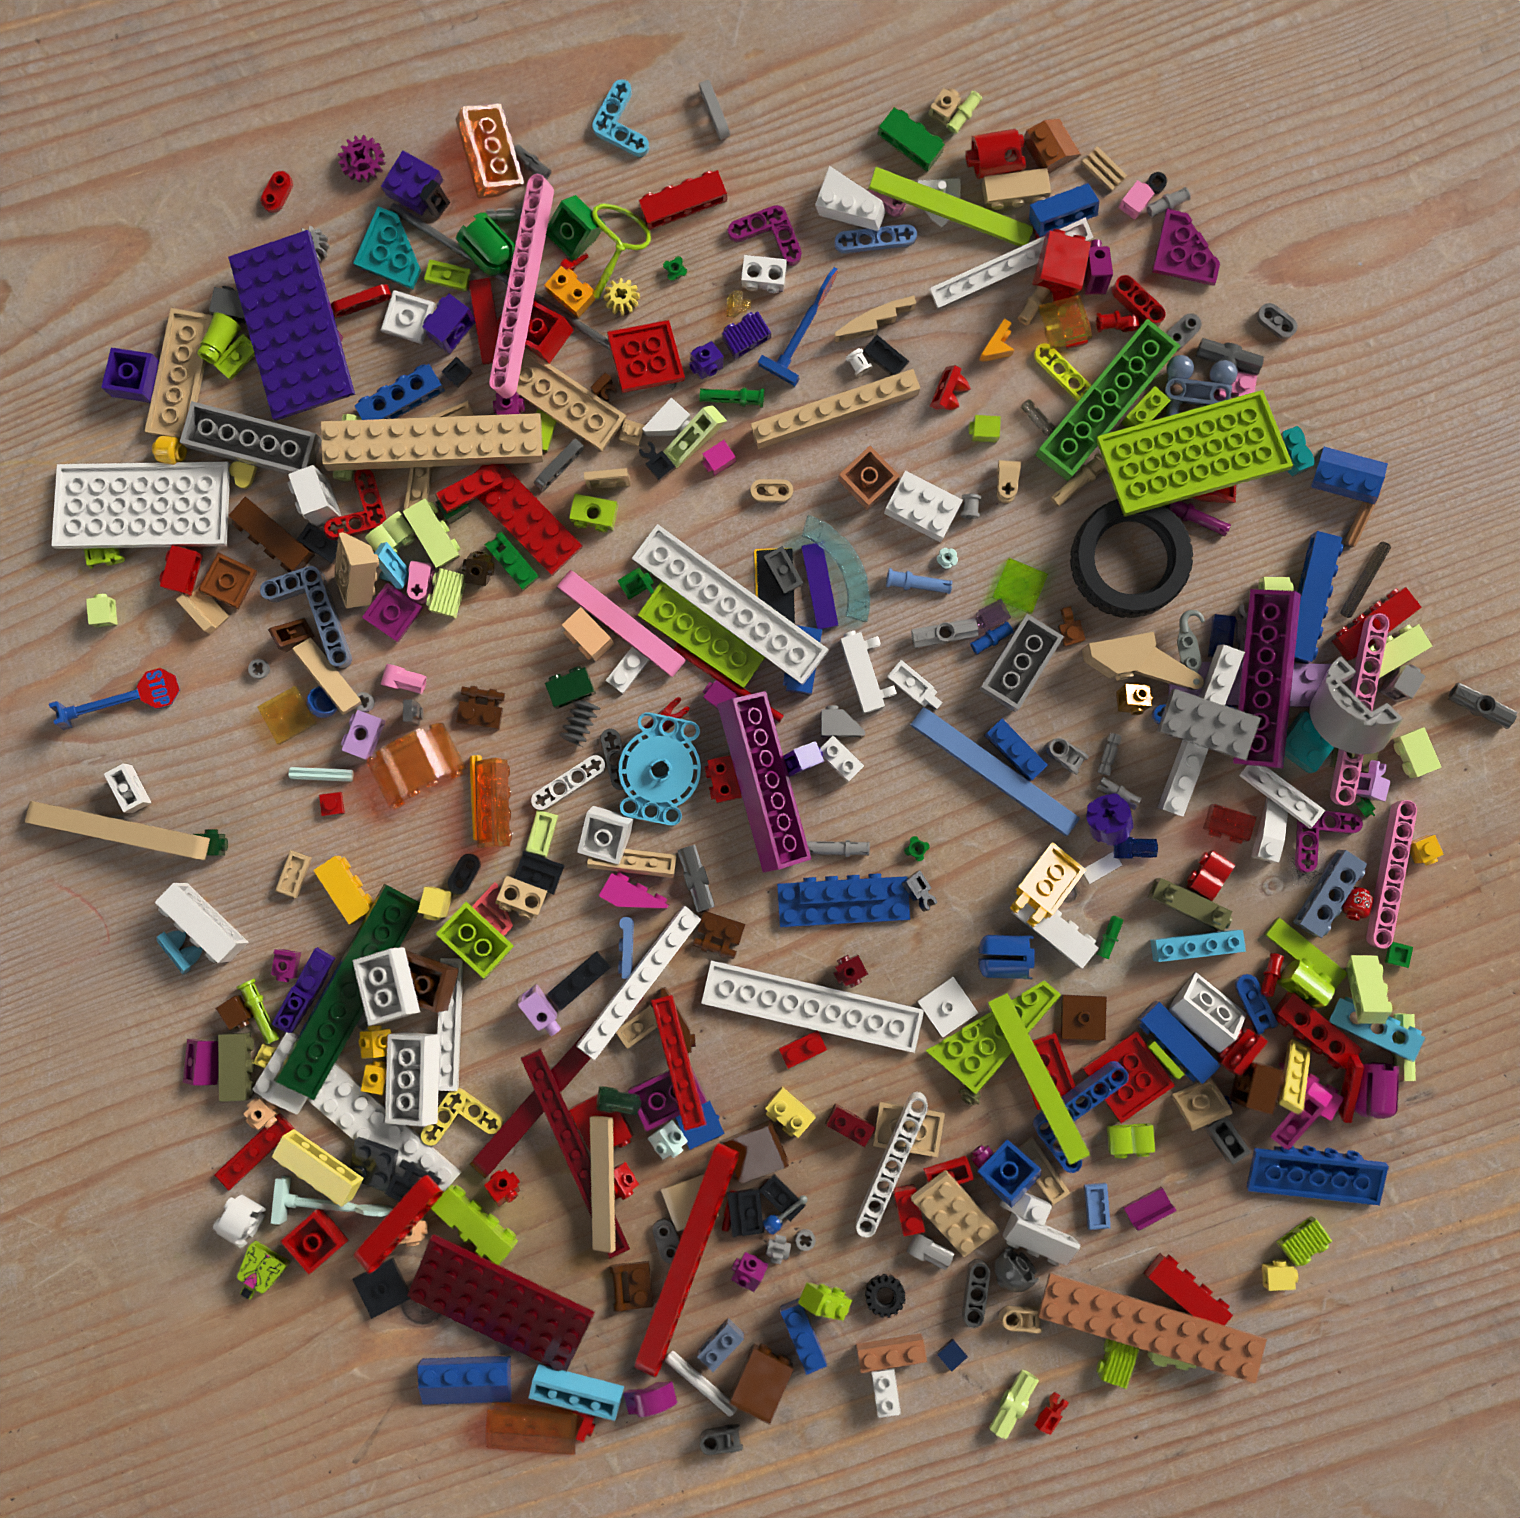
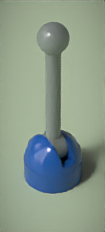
[763,1195,808,1235]

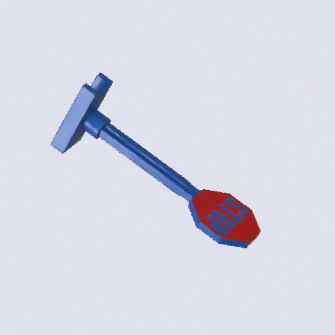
[758,267,838,387]
[48,668,180,730]

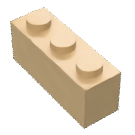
[982,168,1051,210]

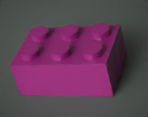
[628,1066,707,1131]

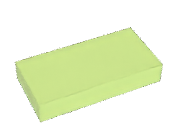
[526,810,559,857]

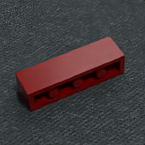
[639,170,727,230]
[1332,587,1422,661]
[1144,1253,1233,1325]

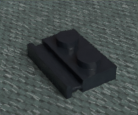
[514,851,565,895]
[727,1187,764,1238]

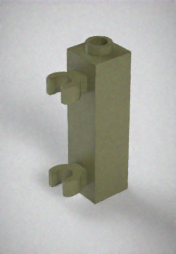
[1147,878,1233,931]

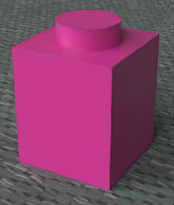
[702,440,736,476]

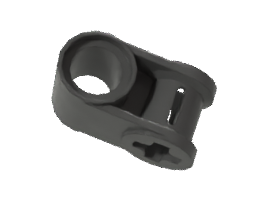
[700,1424,743,1455]

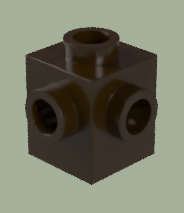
[462,551,495,586]

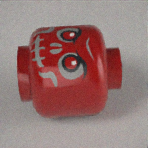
[1342,887,1374,921]

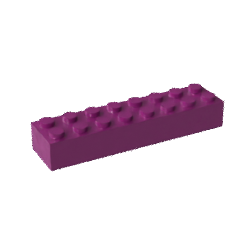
[1233,589,1301,768]
[717,691,811,873]

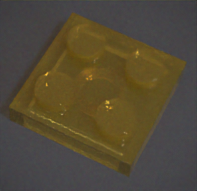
[257,686,317,745]

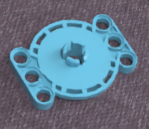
[618,712,701,825]

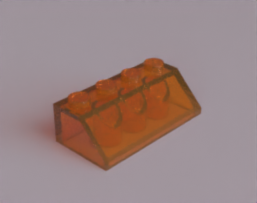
[455,104,524,199]
[475,758,512,848]
[485,1402,579,1455]

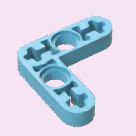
[593,79,649,157]

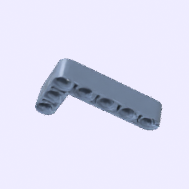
[260,566,352,669]

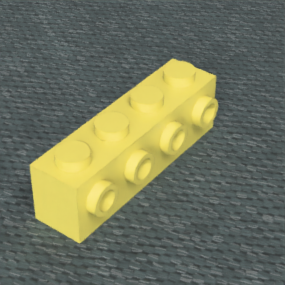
[272,1129,364,1207]

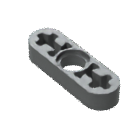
[534,439,585,491]
[601,728,630,790]

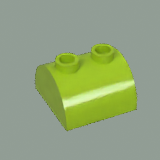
[1277,959,1335,1008]

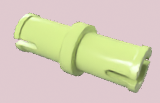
[946,91,982,134]

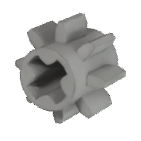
[766,1235,791,1265]

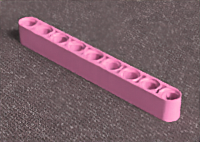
[1330,614,1389,806]

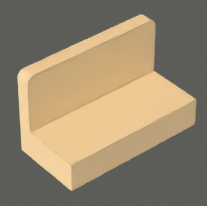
[176,586,229,634]

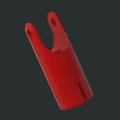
[643,697,690,732]

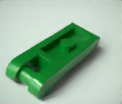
[484,531,539,591]

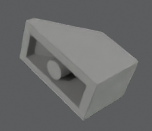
[821,706,865,737]

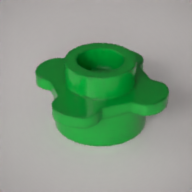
[663,256,687,281]
[1356,797,1376,818]
[904,836,930,861]

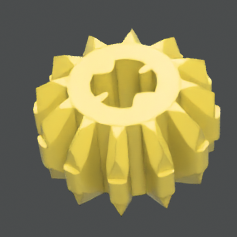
[603,278,640,316]

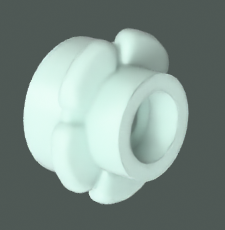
[937,548,958,569]

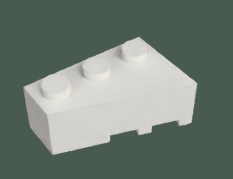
[815,166,885,231]

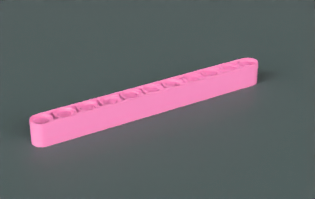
[489,174,554,399]

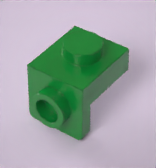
[617,568,654,599]

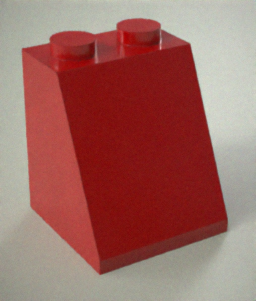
[1032,229,1091,296]

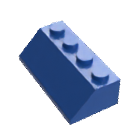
[418,1356,512,1405]

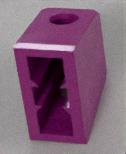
[1084,239,1113,295]

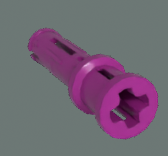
[1166,501,1231,537]

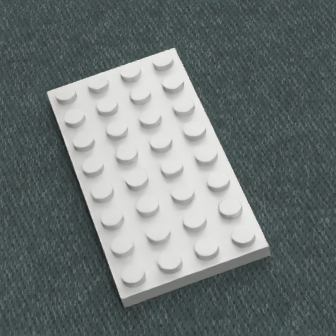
[52,462,230,549]

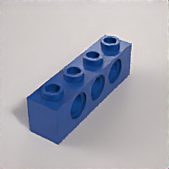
[354,364,445,420]

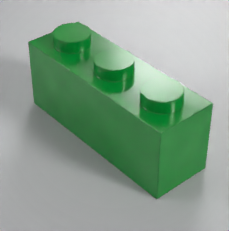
[878,107,945,172]

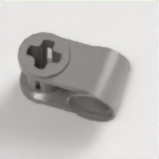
[1046,738,1089,775]

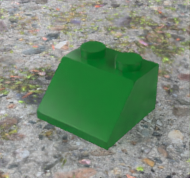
[546,195,606,261]

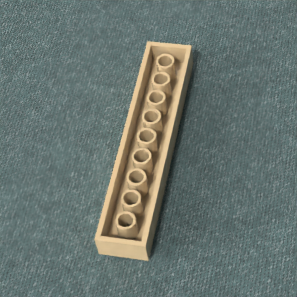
[321,413,543,471]

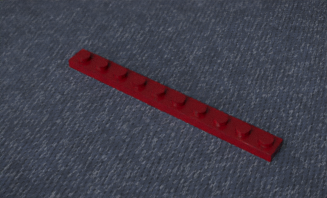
[521,1048,630,1259]

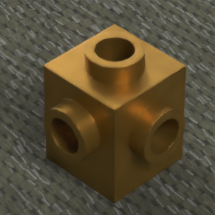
[1116,682,1152,715]

